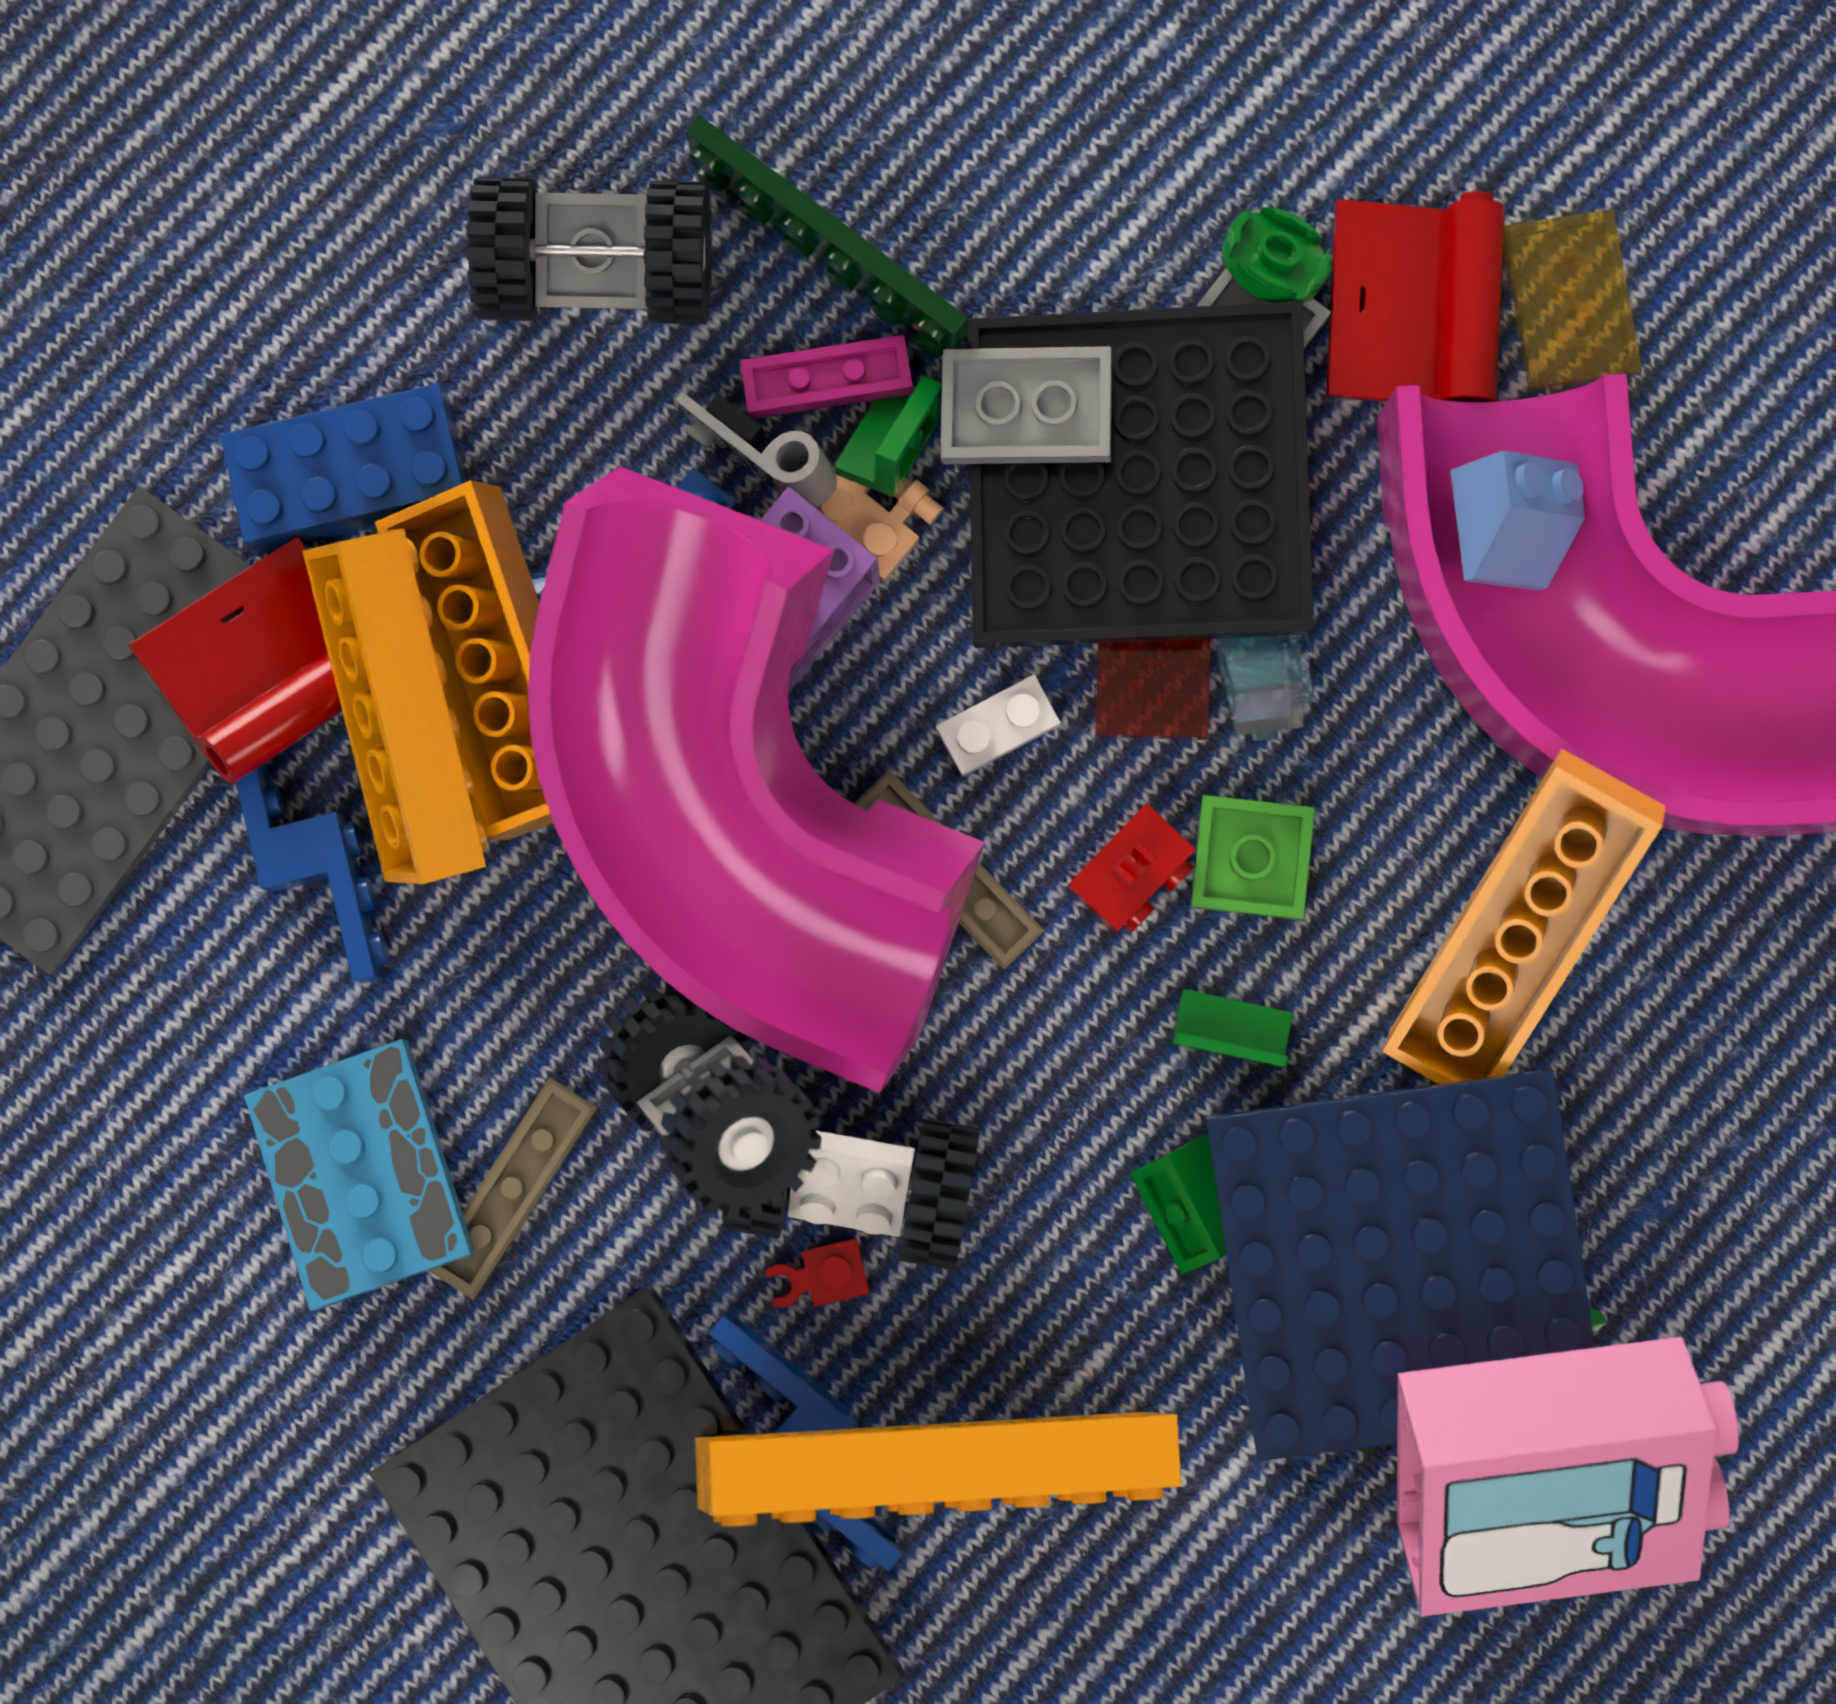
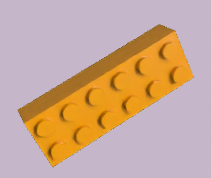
[375,480,553,841]
[303,528,487,885]
[1382,748,1665,1084]

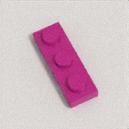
[740,335,913,419]

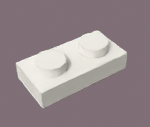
[936,674,1061,777]

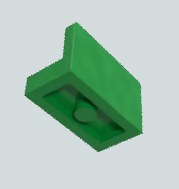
[835,376,942,497]
[1170,989,1294,1068]
[1130,1135,1226,1275]

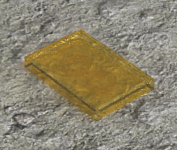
[1503,209,1642,391]

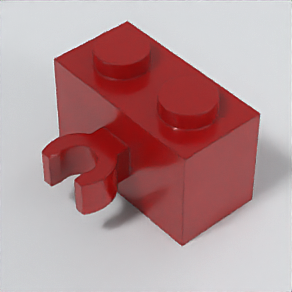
[1066,803,1196,935]

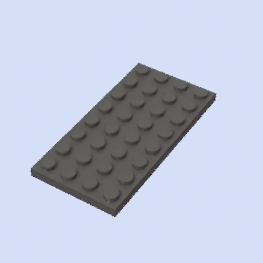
[0,486,250,976]

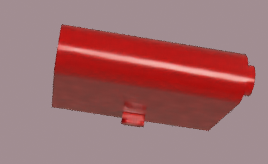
[1326,191,1505,402]
[128,536,342,785]

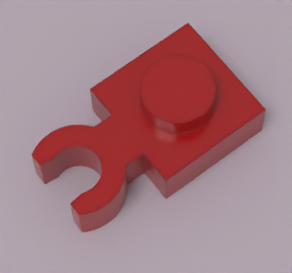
[765,1237,870,1308]

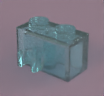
[1216,636,1313,741]

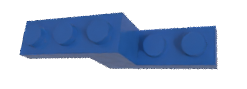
[236,758,390,984]
[709,1310,906,1572]

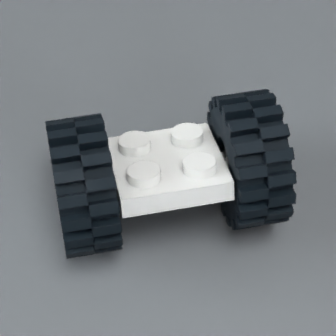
[721,1118,980,1271]

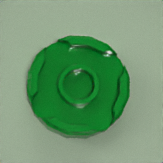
[1221,207,1331,303]

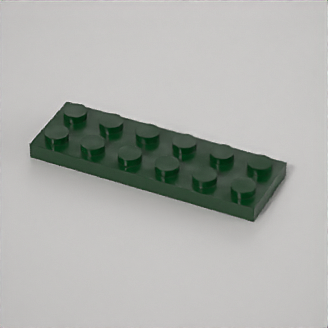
[685,114,968,359]

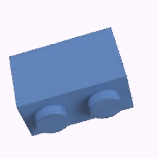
[1450,450,1585,591]

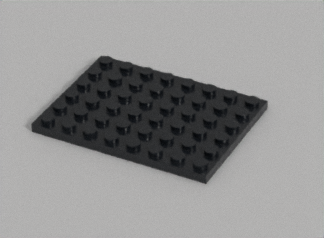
[369,1284,906,1704]

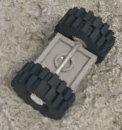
[466,177,712,325]
[598,983,822,1218]

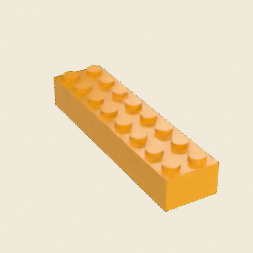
[695,1412,1181,1526]

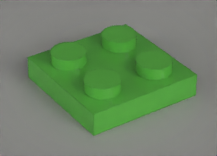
[1189,795,1315,920]

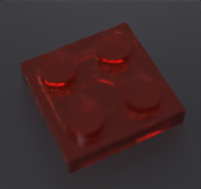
[1094,639,1211,740]

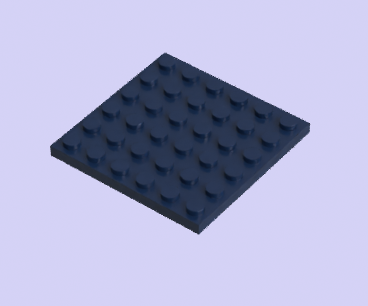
[1206,1069,1595,1461]

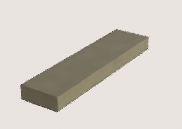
[853,770,1045,970]
[429,1077,599,1300]

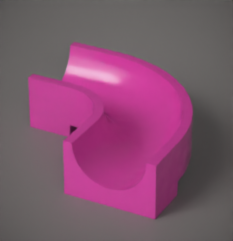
[1376,374,1836,838]
[528,466,985,1093]

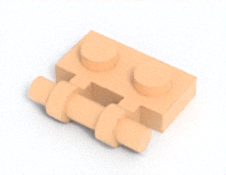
[816,468,944,583]

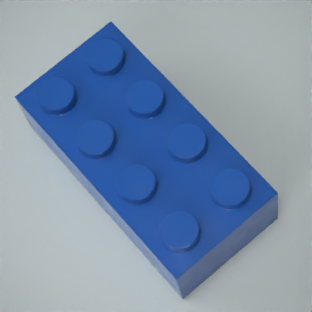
[220,383,468,555]

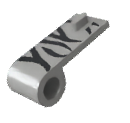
[675,392,837,508]

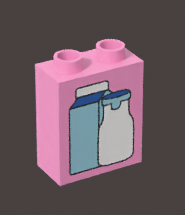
[1397,1337,1739,1617]

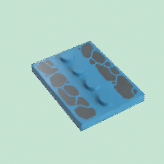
[244,1039,475,1311]

